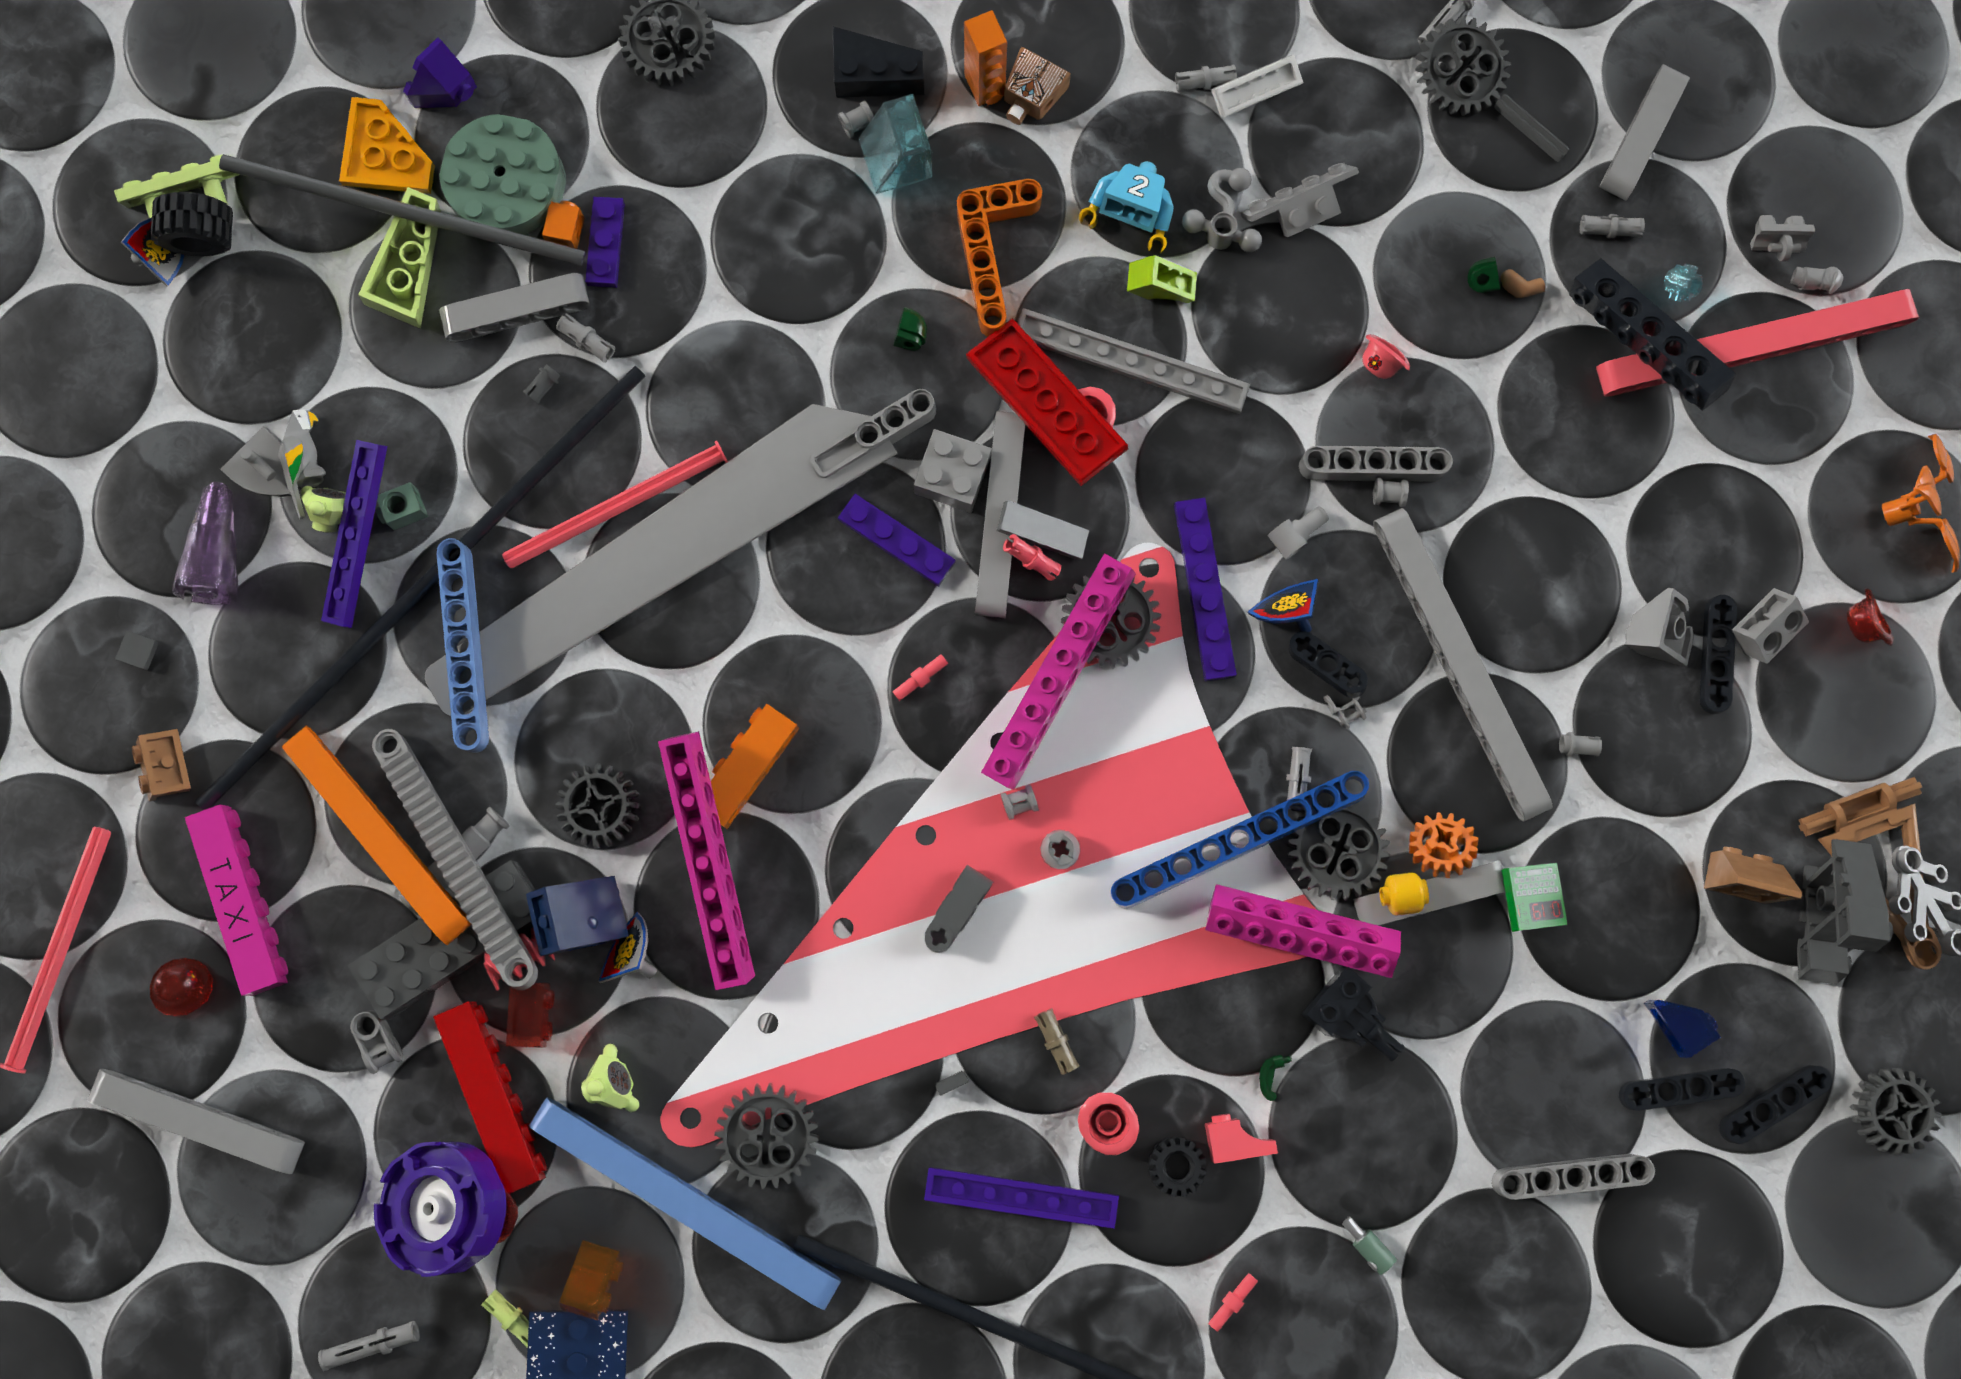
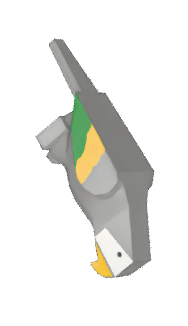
[278,410,326,519]

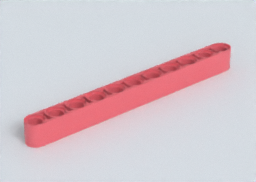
[1596,289,1919,397]

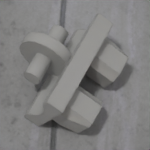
[1750,215,1815,261]

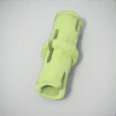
[481,1289,529,1348]

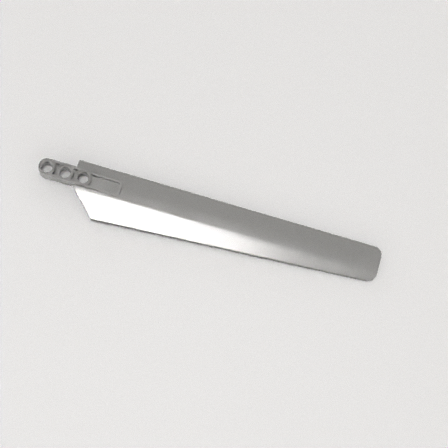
[425,389,936,716]

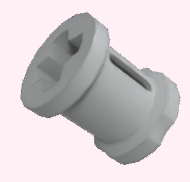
[838,100,876,138]
[1373,477,1409,507]
[1000,784,1039,820]

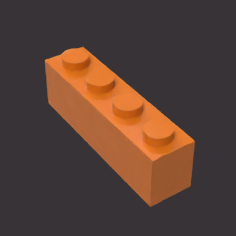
[964,10,1007,106]
[711,704,799,829]

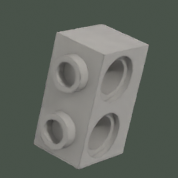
[1732,588,1809,664]

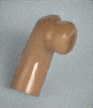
[1500,269,1545,298]

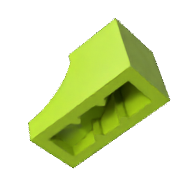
[1127,255,1197,303]

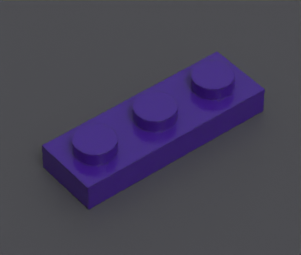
[585,196,625,288]

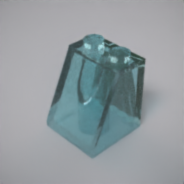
[858,94,932,194]

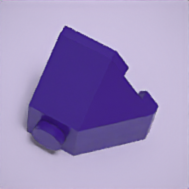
[403,37,477,108]

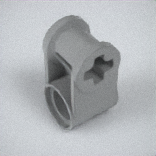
[350,1010,403,1074]

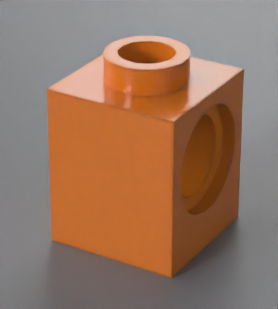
[542,201,585,249]

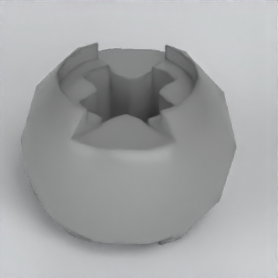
[1040,830,1080,869]

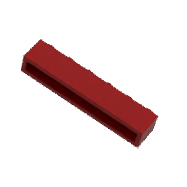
[433,1001,547,1195]

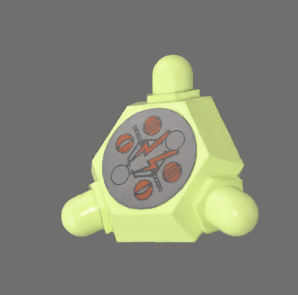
[301,486,346,532]
[581,1044,639,1112]

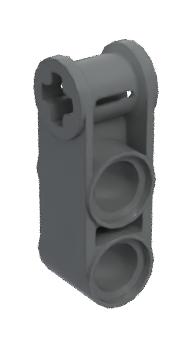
[925,865,994,953]

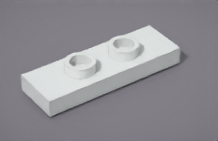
[1211,55,1304,118]

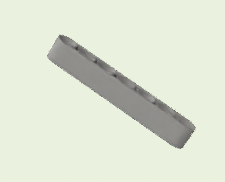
[975,411,1025,618]
[87,1069,305,1174]

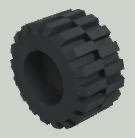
[151,192,233,256]

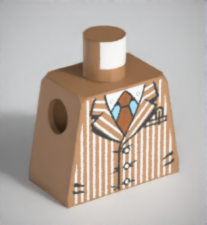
[1004,47,1071,125]

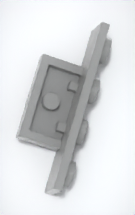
[1240,163,1359,237]

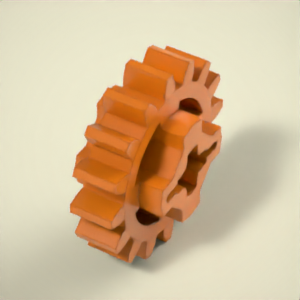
[1409,812,1478,878]

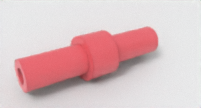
[892,654,948,701]
[1208,1273,1258,1332]

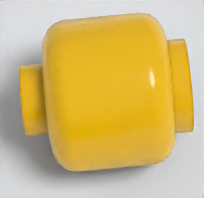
[1379,872,1429,916]

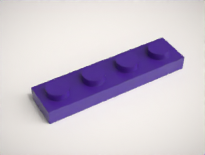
[838,494,956,587]

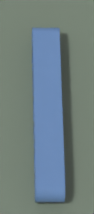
[437,538,489,753]

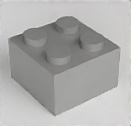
[914,429,992,513]

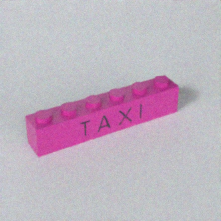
[185,804,288,996]

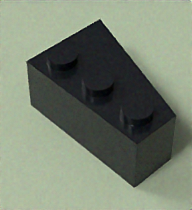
[833,26,924,98]

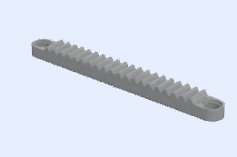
[372,729,538,990]

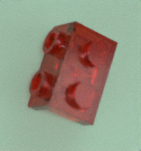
[506,983,555,1048]

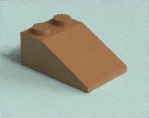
[1704,847,1802,904]

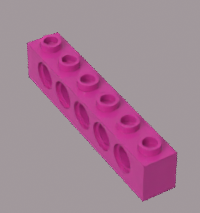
[1205,884,1401,978]

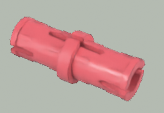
[1003,534,1061,581]

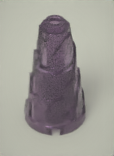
[172,482,239,605]

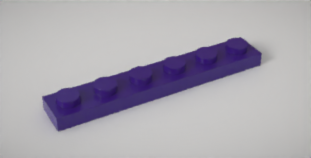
[321,440,388,628]
[1174,498,1237,682]
[924,1167,1119,1229]

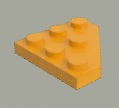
[339,97,435,194]

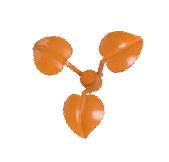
[1882,434,1960,573]

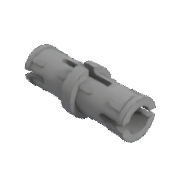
[1175,65,1237,92]
[1580,214,1645,238]
[556,313,615,363]
[1286,747,1312,811]

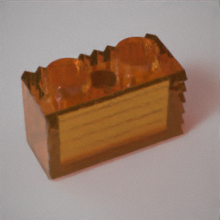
[559,1240,624,1320]

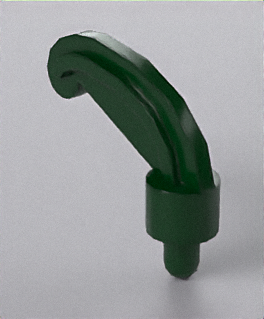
[1259,1055,1292,1101]

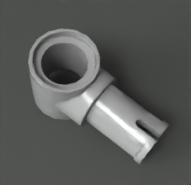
[1267,506,1329,560]

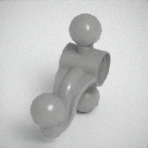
[1182,168,1262,252]

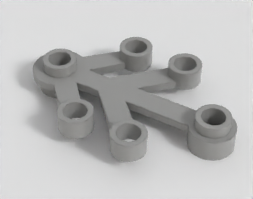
[1889,846,1961,956]

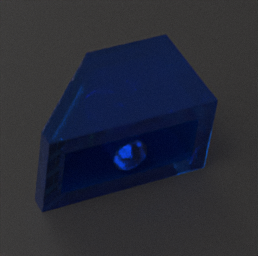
[1644,1000,1721,1058]

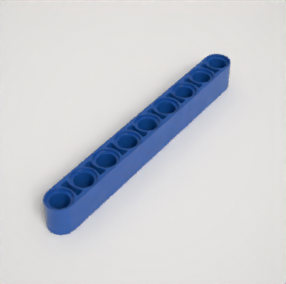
[1111,771,1369,909]

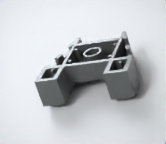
[1797,839,1893,984]

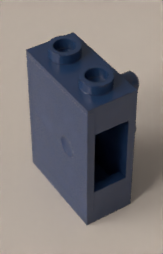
[526,876,629,957]

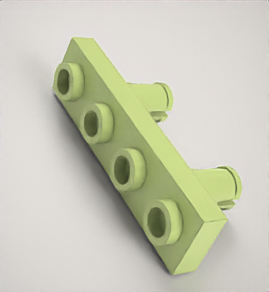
[114,155,240,218]

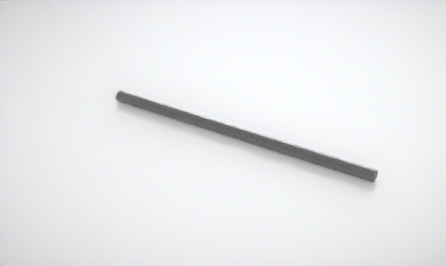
[219,154,585,266]

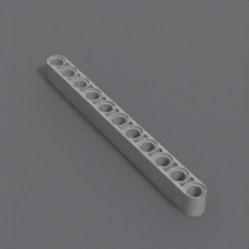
[1373,508,1553,822]

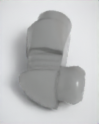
[1790,266,1843,294]

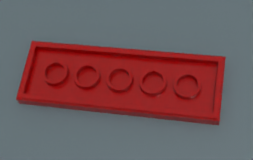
[966,318,1129,486]

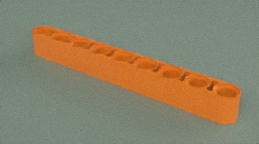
[282,725,472,946]

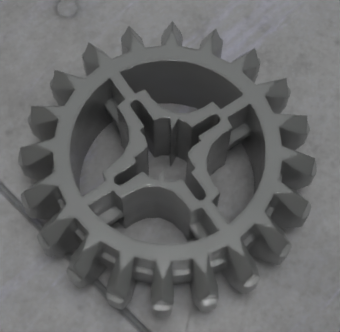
[555,763,641,848]
[1850,1068,1943,1155]

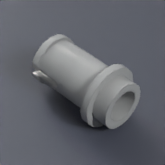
[1559,732,1602,757]

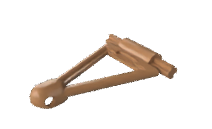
[1799,777,1942,970]

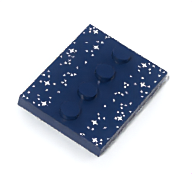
[526,1309,628,1379]

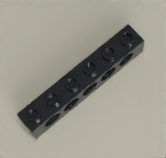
[1569,258,1736,411]

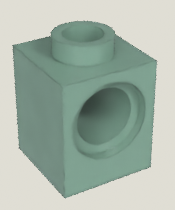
[375,482,428,530]

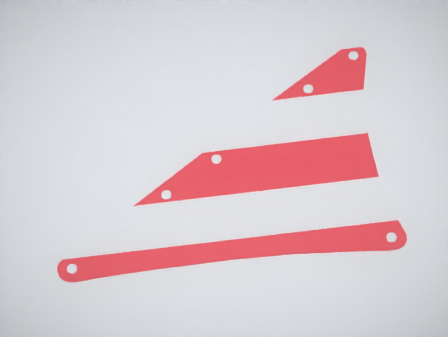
[660,543,1316,1147]

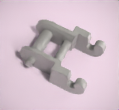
[1323,682,1367,729]

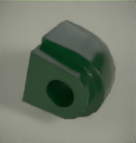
[1467,257,1500,292]
[893,307,927,351]

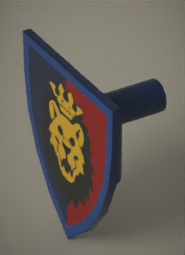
[1248,579,1319,632]

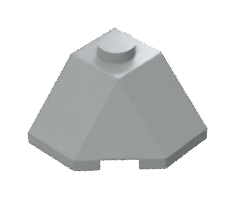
[1625,588,1694,666]

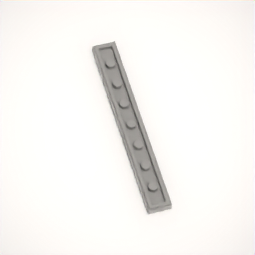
[1018,308,1250,414]

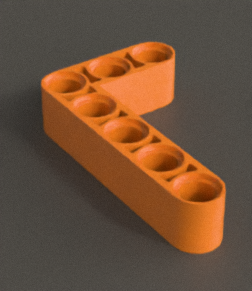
[957,179,1042,337]

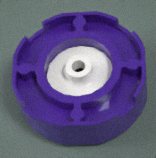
[374,1141,506,1277]

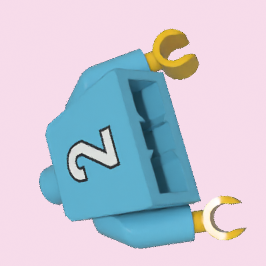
[1079,161,1174,254]

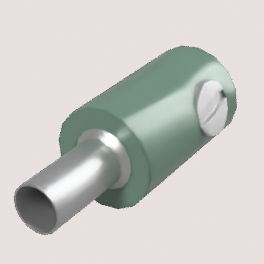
[1342,1217,1397,1275]

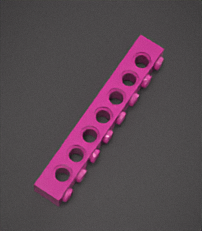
[981,553,1136,790]
[658,731,755,990]

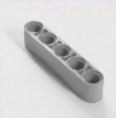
[1599,64,1690,201]
[439,273,589,342]
[1299,446,1453,482]
[1353,861,1505,925]
[1491,1154,1655,1200]

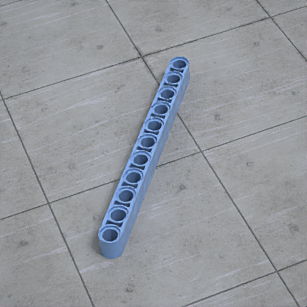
[529,1097,842,1310]

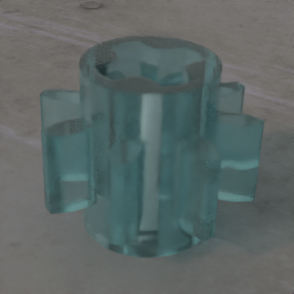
[1664,263,1703,302]

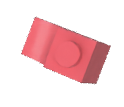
[1205,1114,1278,1164]

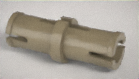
[1034,1008,1080,1075]

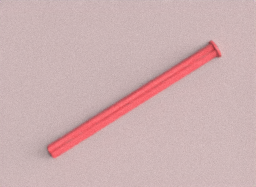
[502,441,728,568]
[0,827,111,1074]

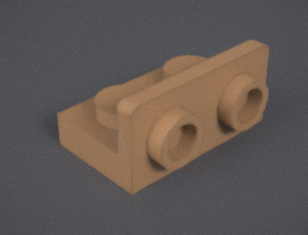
[132,729,191,801]

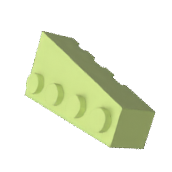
[358,187,441,329]

